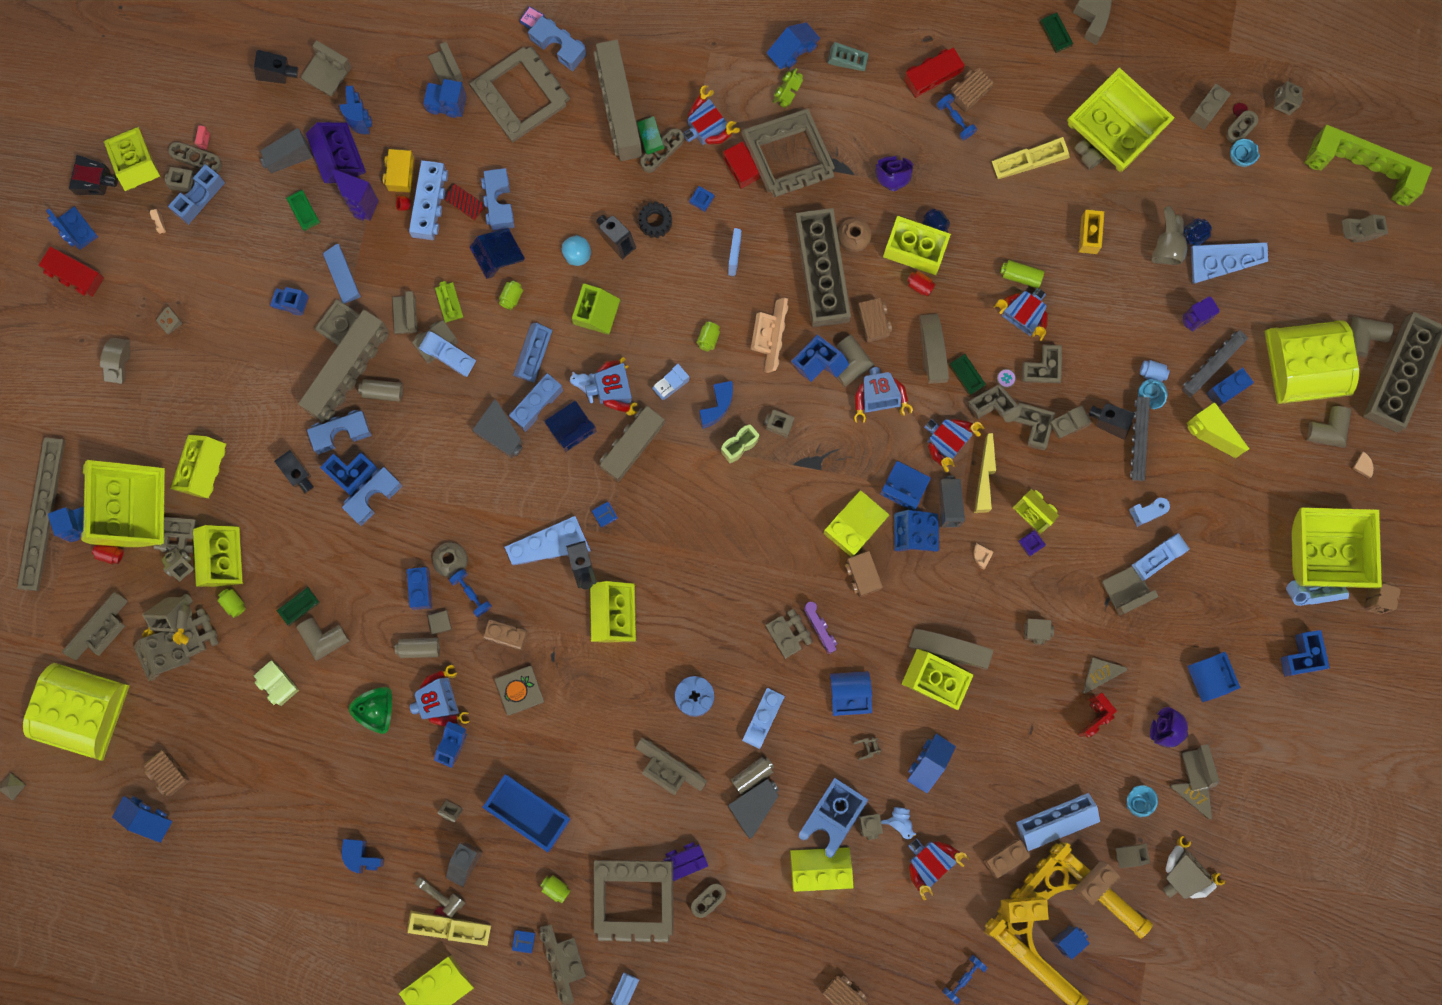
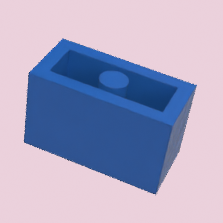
[1206,367,1254,407]
[407,567,432,610]
[1051,926,1090,960]

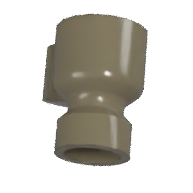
[1074,139,1106,170]

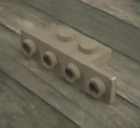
[62,592,128,660]
[636,738,707,795]
[540,924,586,1005]

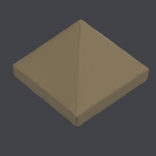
[0,773,26,801]
[437,800,463,823]

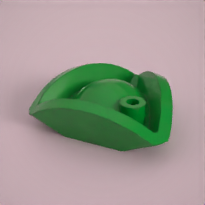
[349,687,392,734]

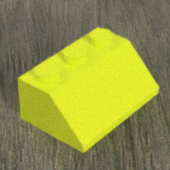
[883,216,951,275]
[170,435,226,498]
[193,525,243,587]
[590,581,636,642]
[790,847,853,892]
[399,955,474,1005]

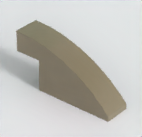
[1073,0,1112,45]
[919,314,949,384]
[909,629,994,670]

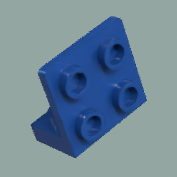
[46,206,98,250]
[880,461,931,511]
[894,510,939,552]

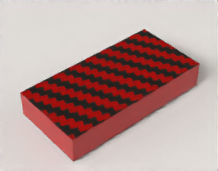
[444,184,485,221]

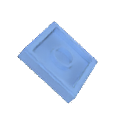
[728,228,742,276]

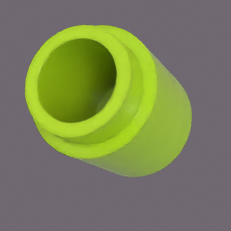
[499,281,523,310]
[697,322,720,352]
[217,588,246,618]
[541,875,571,903]

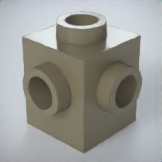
[1274,81,1303,115]
[161,547,194,582]

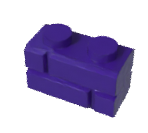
[1182,296,1219,332]
[663,842,708,881]

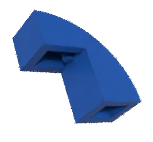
[700,381,733,429]

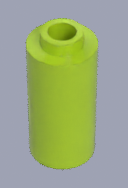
[1000,260,1044,288]

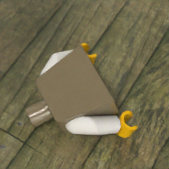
[1163,836,1225,899]

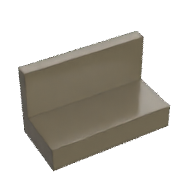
[428,42,463,85]
[393,291,418,334]
[1181,744,1219,791]

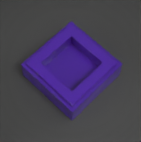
[1018,530,1046,557]

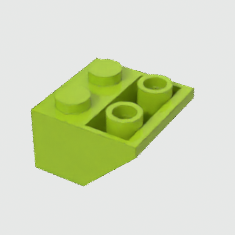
[572,283,620,335]

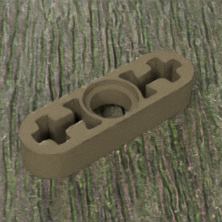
[641,129,684,173]
[168,142,222,173]

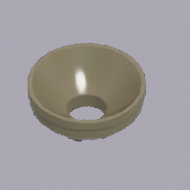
[432,542,468,578]

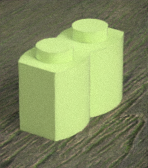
[721,425,759,463]
[253,660,299,706]

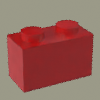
[723,141,760,189]

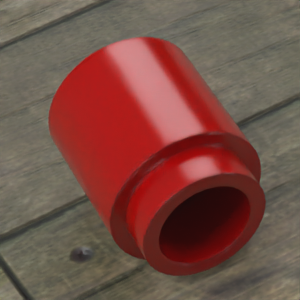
[907,271,936,297]
[92,545,124,565]

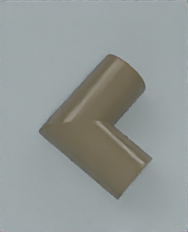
[1351,316,1393,357]
[837,335,875,388]
[1021,345,1062,384]
[967,384,1021,422]
[1014,402,1056,450]
[1307,406,1351,448]
[296,618,350,661]

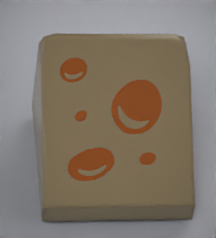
[156,306,183,335]

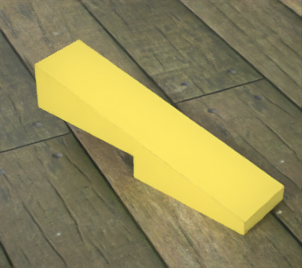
[992,137,1070,179]
[974,433,996,513]
[407,910,491,946]

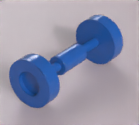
[936,94,978,141]
[449,569,492,617]
[942,954,988,1005]

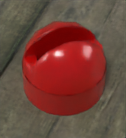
[396,196,411,211]

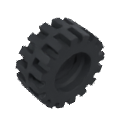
[638,202,672,238]

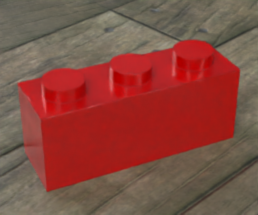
[904,47,965,98]
[38,246,104,297]

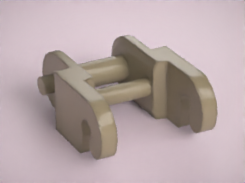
[853,737,882,761]

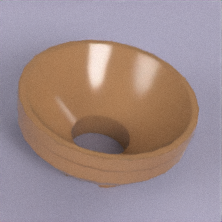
[837,218,871,252]

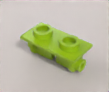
[772,68,803,108]
[435,281,463,323]

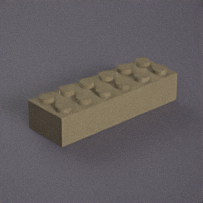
[593,39,642,161]
[795,208,851,328]
[298,309,389,424]
[1363,312,1442,433]

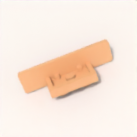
[751,297,788,373]

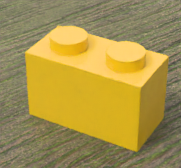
[383,149,414,193]
[1078,210,1104,254]
[1001,896,1049,923]

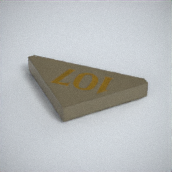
[1082,658,1127,693]
[1170,783,1212,819]

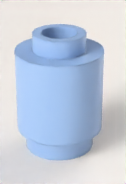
[1139,360,1170,382]

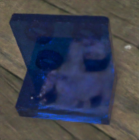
[470,228,525,279]
[545,401,597,453]

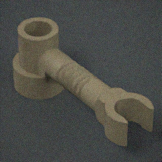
[414,877,466,917]

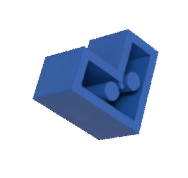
[767,22,820,69]
[423,79,467,118]
[791,334,850,382]
[320,453,378,496]
[48,506,84,542]
[1280,630,1330,677]
[907,734,956,793]
[112,796,172,843]

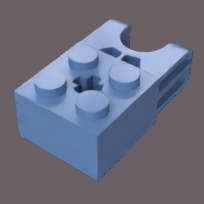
[799,778,868,858]

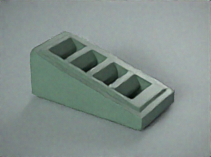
[827,42,869,71]

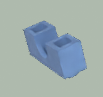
[528,16,586,72]
[168,164,225,225]
[481,168,515,230]
[509,373,563,432]
[307,410,372,454]
[342,467,403,526]

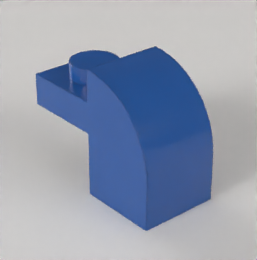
[270,287,309,316]
[434,721,467,768]
[342,839,384,873]

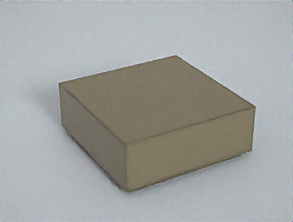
[428,611,452,635]

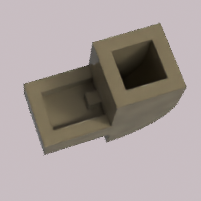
[1342,215,1388,242]
[100,338,130,384]
[1050,406,1092,439]

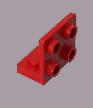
[1078,692,1117,737]

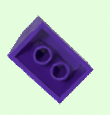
[306,122,366,183]
[332,169,379,221]

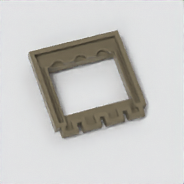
[469,47,570,143]
[741,109,835,197]
[594,860,674,943]

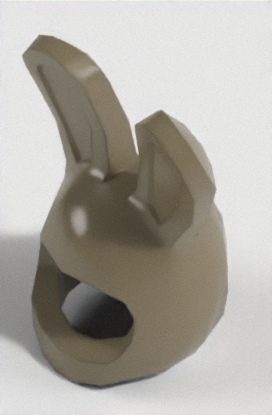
[1152,206,1187,265]

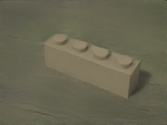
[600,406,665,482]

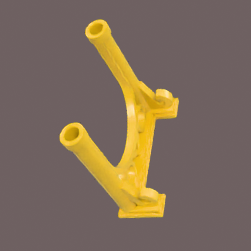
[983,842,1153,1005]

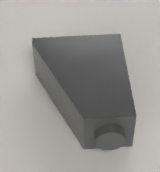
[260,128,313,173]
[472,399,523,459]
[939,476,965,528]
[728,779,779,839]
[446,842,483,887]

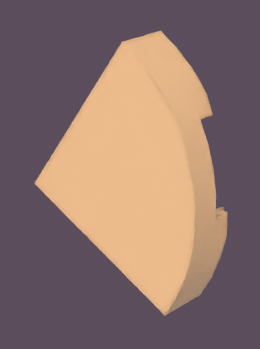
[150,209,166,234]
[1352,452,1374,478]
[974,543,993,569]

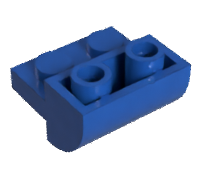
[339,85,372,134]
[1187,651,1241,702]
[830,671,872,716]

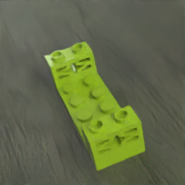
[1304,124,1432,206]

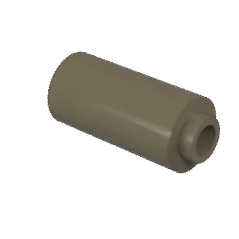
[359,379,403,402]
[395,638,440,658]
[731,757,774,796]

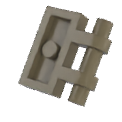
[154,517,197,553]
[175,608,219,658]
[765,609,813,659]

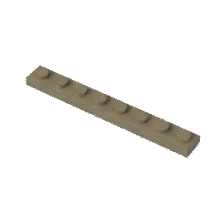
[17,437,66,591]

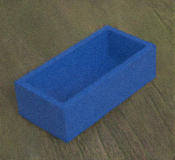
[482,774,572,852]

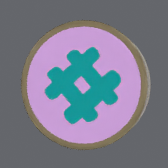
[996,369,1016,389]

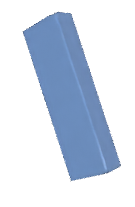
[323,244,361,304]
[513,323,552,383]

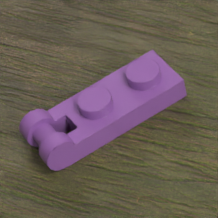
[804,602,837,655]

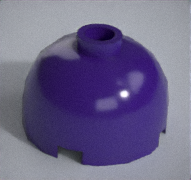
[876,156,913,191]
[1150,707,1188,748]

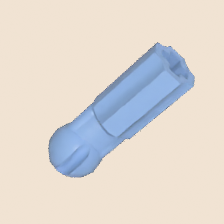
[611,972,639,1005]

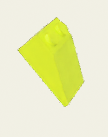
[104,127,160,191]
[1187,402,1249,458]
[1013,489,1059,534]
[823,490,889,557]
[901,649,973,710]

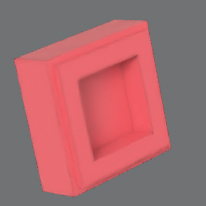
[195,126,210,151]

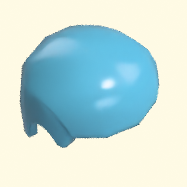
[1230,138,1260,167]
[562,235,591,266]
[1138,379,1168,409]
[1126,785,1158,817]

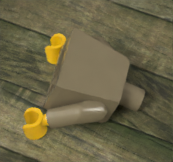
[142,594,193,645]

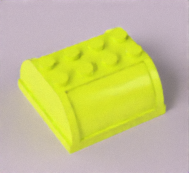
[1067,68,1175,173]
[1264,320,1359,404]
[81,460,165,547]
[1292,508,1382,588]
[23,663,129,761]

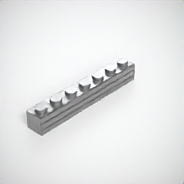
[1182,330,1248,398]
[1130,397,1150,481]

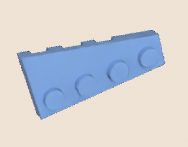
[1191,243,1268,284]
[505,516,591,565]

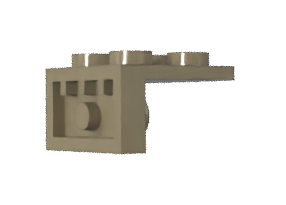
[301,40,352,97]
[1102,567,1159,616]
[133,631,190,682]

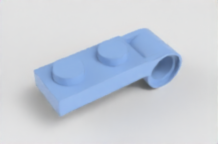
[419,331,476,377]
[1132,533,1190,581]
[1286,580,1349,606]
[742,688,785,749]

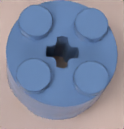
[675,676,714,717]

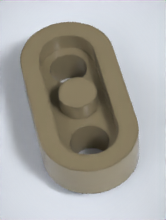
[1226,111,1258,144]
[691,884,726,918]

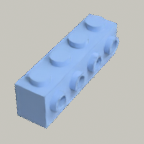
[409,160,448,240]
[1016,793,1100,851]

